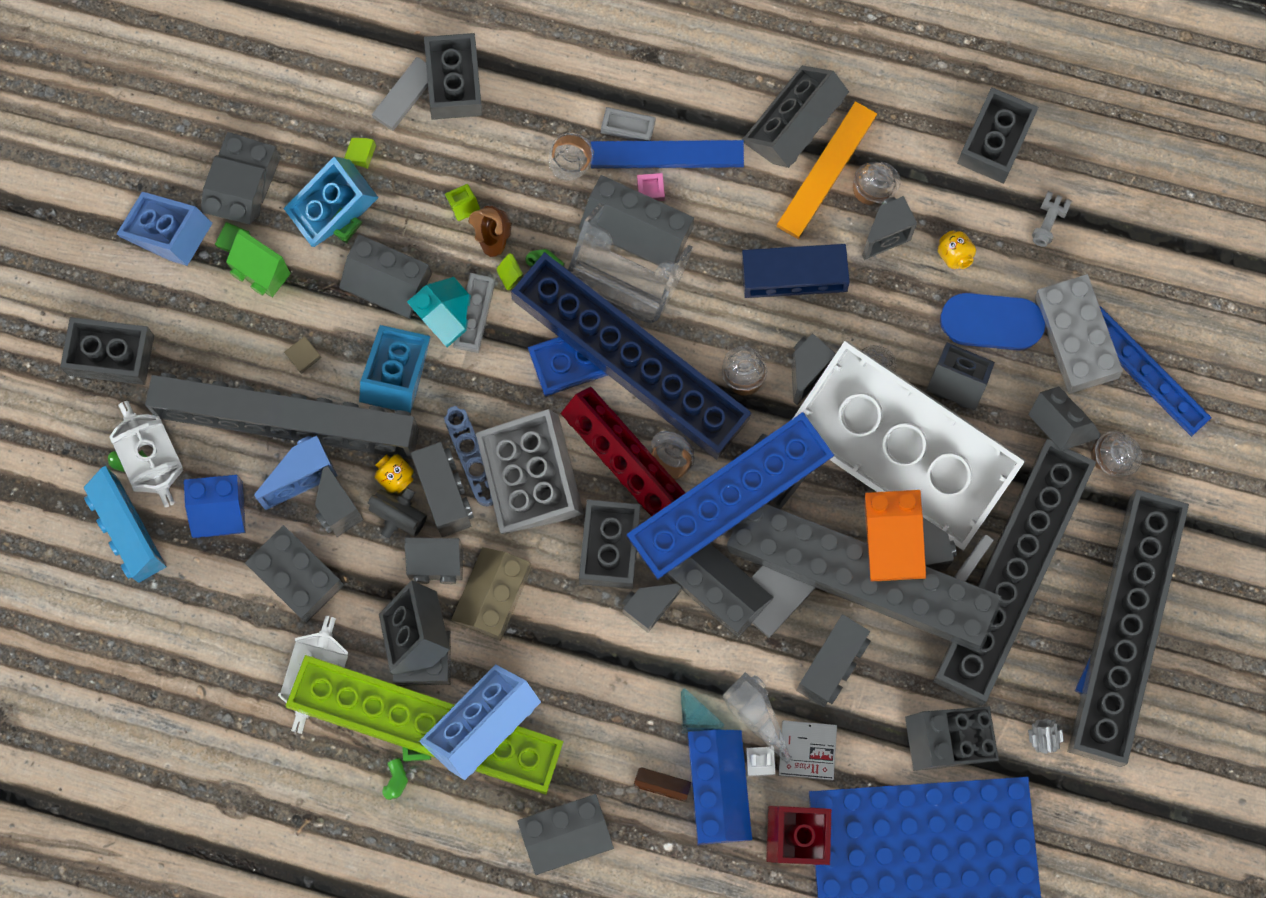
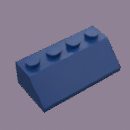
[687,730,752,845]

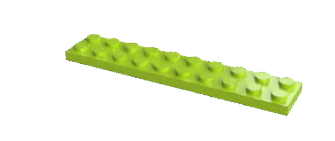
[286,655,564,795]

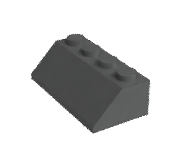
[742,65,849,168]
[579,175,694,271]
[665,544,774,638]

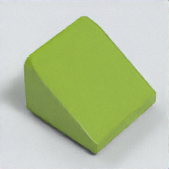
[344,138,376,169]
[445,184,480,221]
[497,253,524,290]

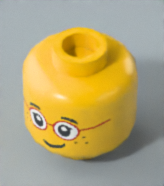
[937,230,976,269]
[374,454,414,494]

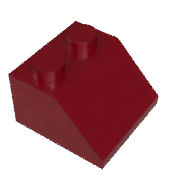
[766,806,832,865]

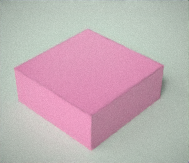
[637,173,665,201]

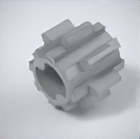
[1028,718,1064,754]

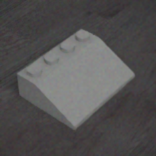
[476,409,584,534]

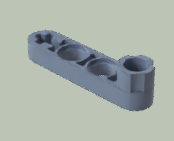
[444,406,493,507]

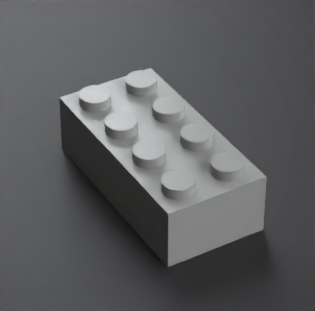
[1035,274,1123,394]

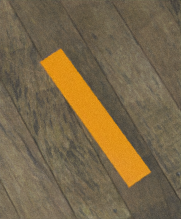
[777,101,877,240]

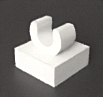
[746,747,775,776]

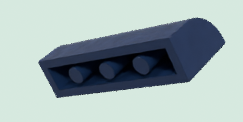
[742,244,850,298]

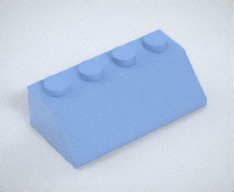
[420,664,541,780]

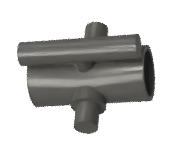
[368,487,427,539]

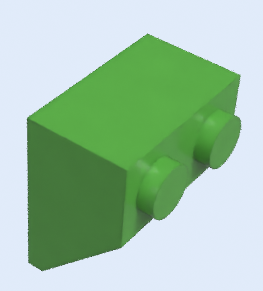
[226,229,291,298]

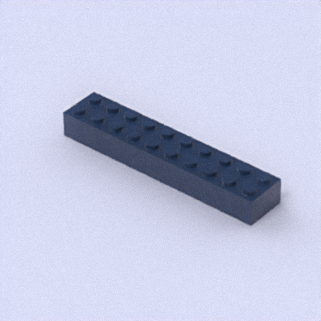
[511,252,752,460]

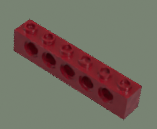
[560,386,686,517]

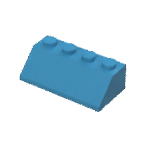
[84,466,167,583]

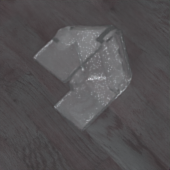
[568,203,693,323]

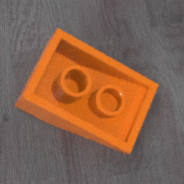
[865,490,926,582]

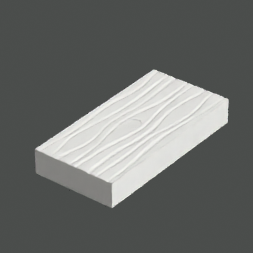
[793,341,1025,551]

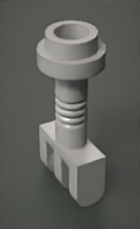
[1032,191,1072,247]

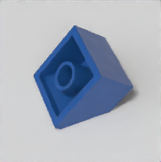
[184,475,246,538]

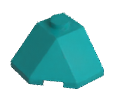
[407,277,471,347]

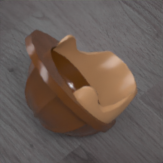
[468,206,512,257]

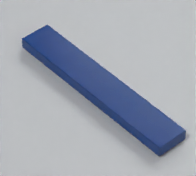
[591,140,744,169]
[1100,306,1212,437]

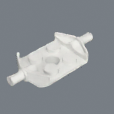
[110,401,183,507]
[278,616,349,734]

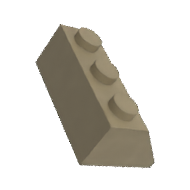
[451,547,532,641]

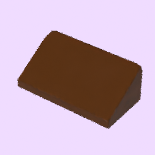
[634,767,691,802]

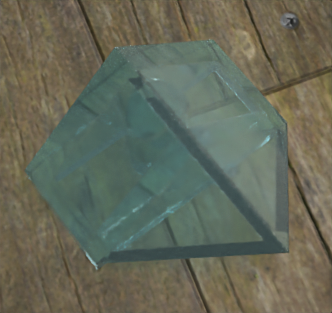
[680,688,725,733]

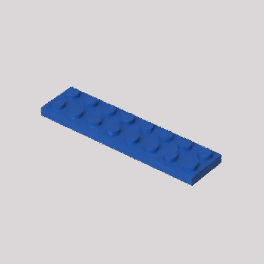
[626,412,834,580]

